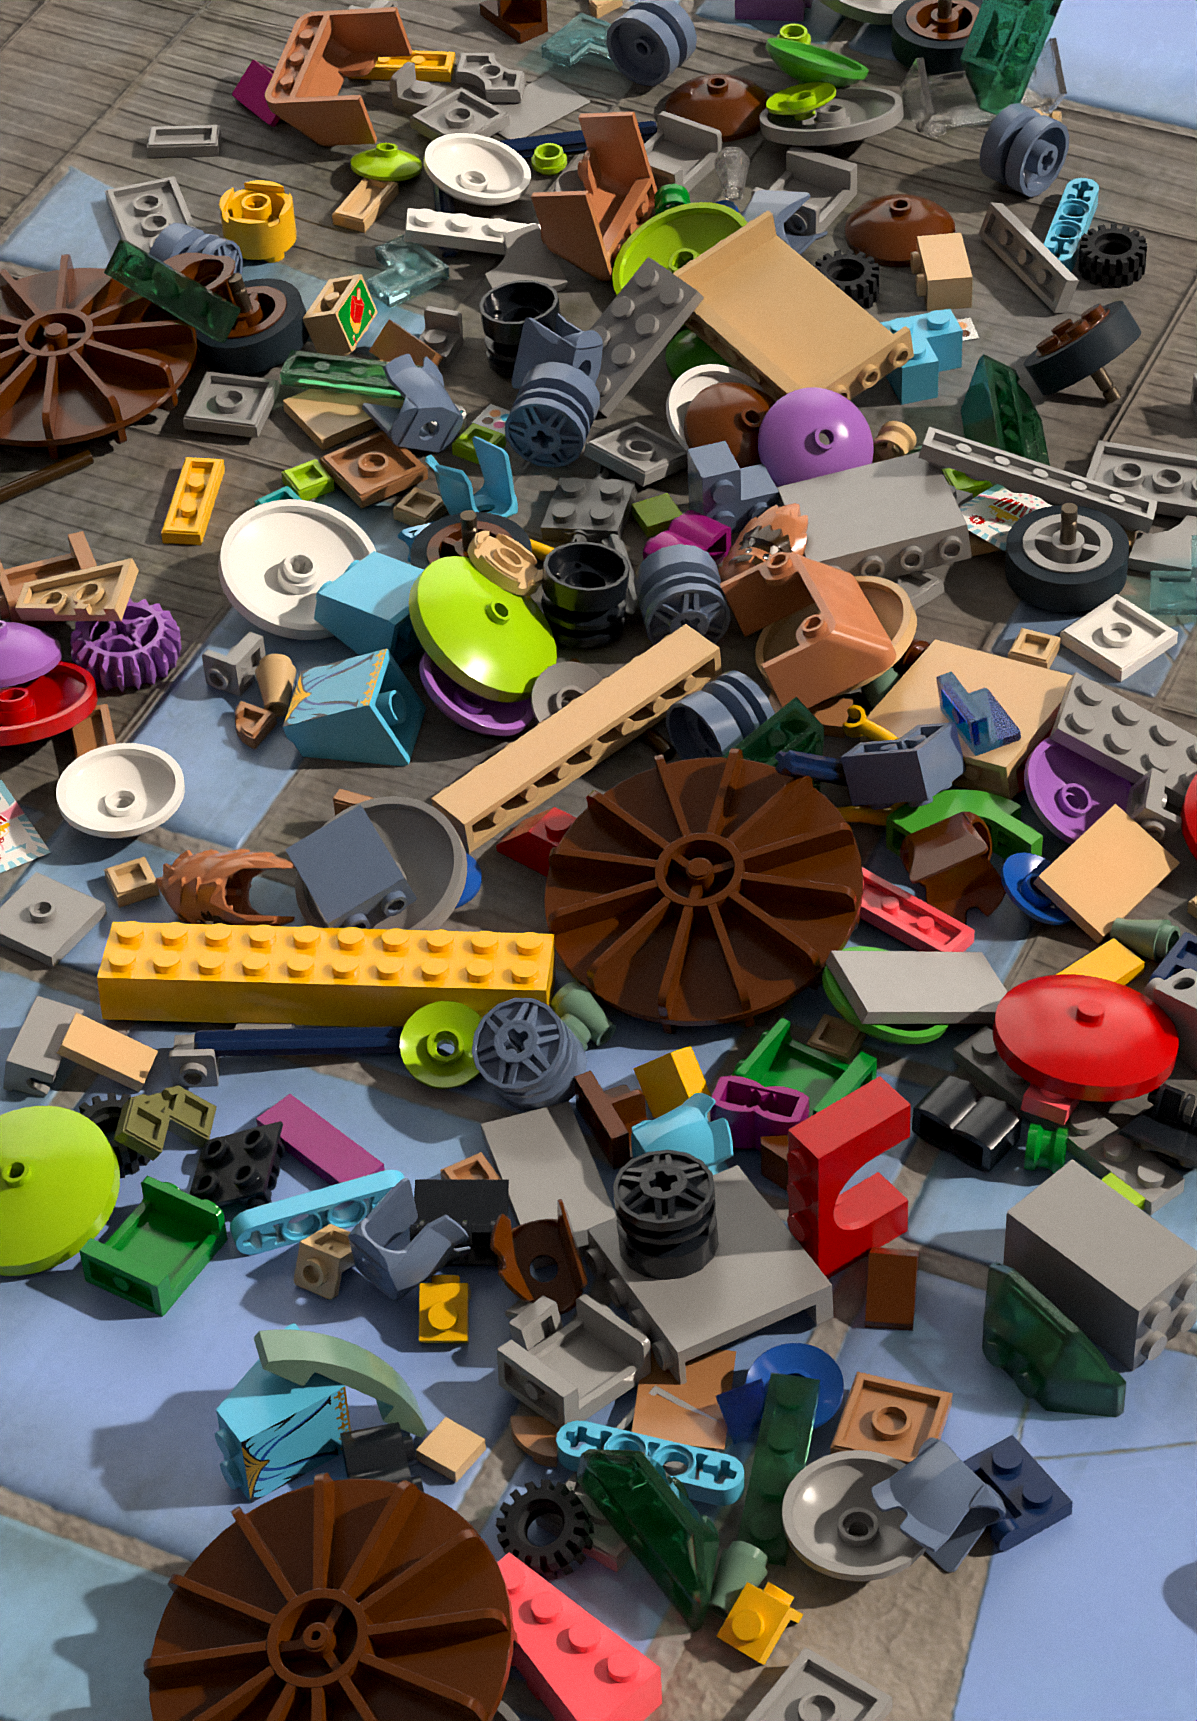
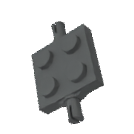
[541,464,638,543]

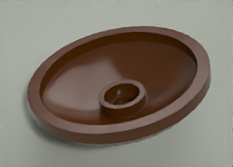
[665,74,770,142]
[845,194,955,267]
[683,382,776,468]

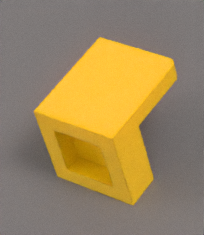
[633,1046,711,1118]

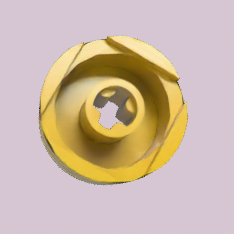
[219,180,297,263]

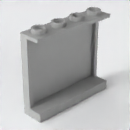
[777,452,972,579]
[585,1165,833,1385]

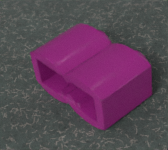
[642,510,731,566]
[710,1076,809,1152]

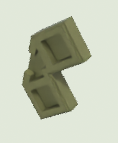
[114,1085,217,1161]

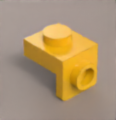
[419,1275,471,1343]
[716,1582,804,1665]

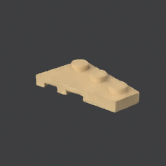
[15,558,139,621]

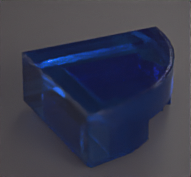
[715,1378,767,1445]

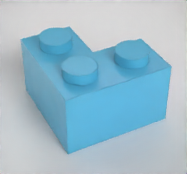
[881,309,963,405]

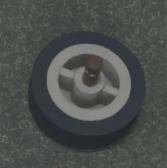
[1005,503,1129,612]

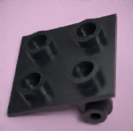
[1119,1084,1197,1169]
[189,1121,285,1210]
[410,1179,509,1266]

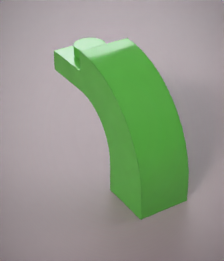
[886,789,1043,860]

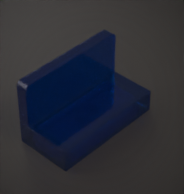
[936,671,1021,756]

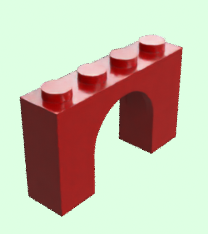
[786,1076,911,1279]

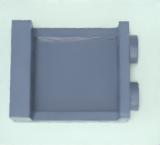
[285,804,417,929]

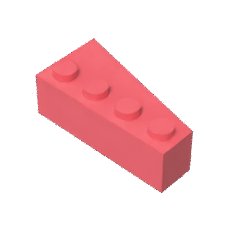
[497,1552,662,1721]

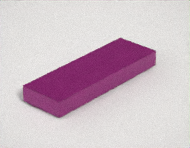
[256,1094,385,1186]

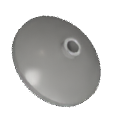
[782,1450,926,1581]

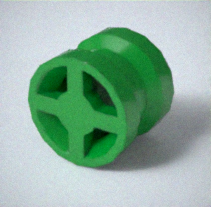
[654,184,690,215]
[1024,1123,1068,1174]

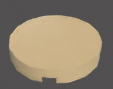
[467,531,543,596]

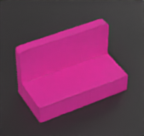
[232,59,280,127]

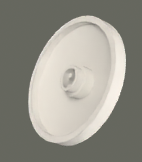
[218,499,376,640]

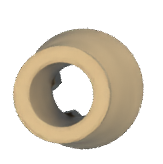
[255,654,296,717]

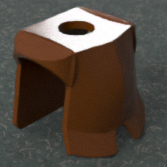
[900,812,1006,925]
[490,1199,587,1315]

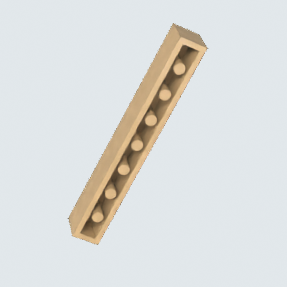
[431,624,722,854]

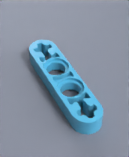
[1044,178,1099,272]
[230,1170,405,1255]
[556,1420,745,1506]

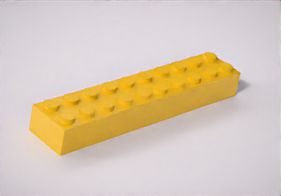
[97,921,556,1027]

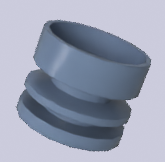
[146,223,243,311]
[505,362,600,468]
[633,544,731,645]
[666,670,779,760]
[472,998,587,1112]

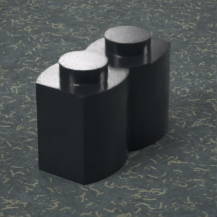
[912,1075,1022,1172]
[340,1422,424,1492]

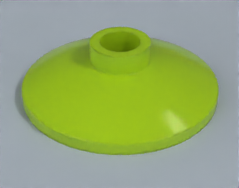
[766,82,836,121]
[350,143,422,181]
[400,1001,482,1089]

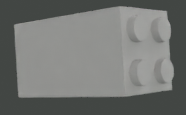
[1003,1159,1197,1371]

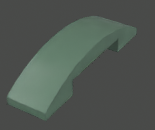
[253,1329,427,1438]

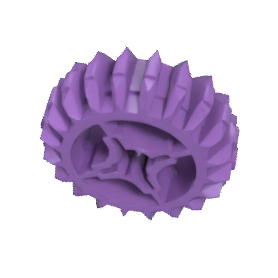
[70,598,182,692]

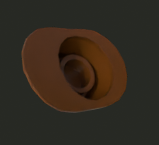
[153,253,235,310]

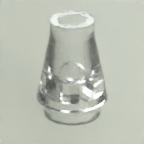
[714,147,750,201]

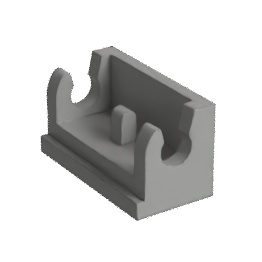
[3,996,84,1097]

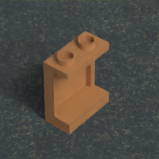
[0,531,97,628]

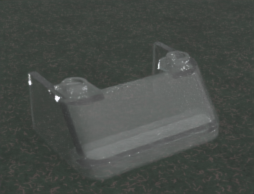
[901,38,1067,137]

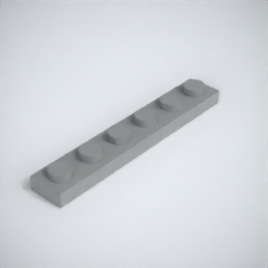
[918,427,1158,533]
[953,1026,1185,1215]

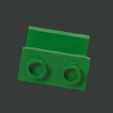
[732,1018,877,1117]
[79,1176,228,1317]

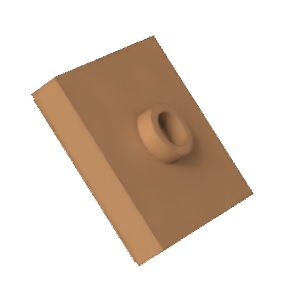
[320,430,428,509]
[830,1372,953,1465]

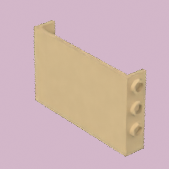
[673,210,914,402]

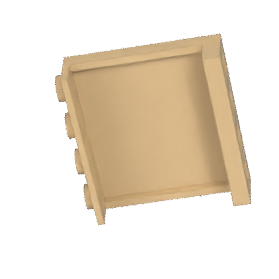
[860,639,1073,800]

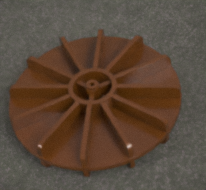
[0,254,198,460]
[544,748,863,1034]
[143,1473,518,1721]

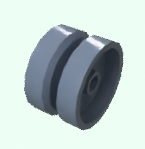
[606,0,697,86]
[980,103,1069,197]

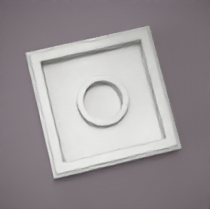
[1060,594,1178,682]

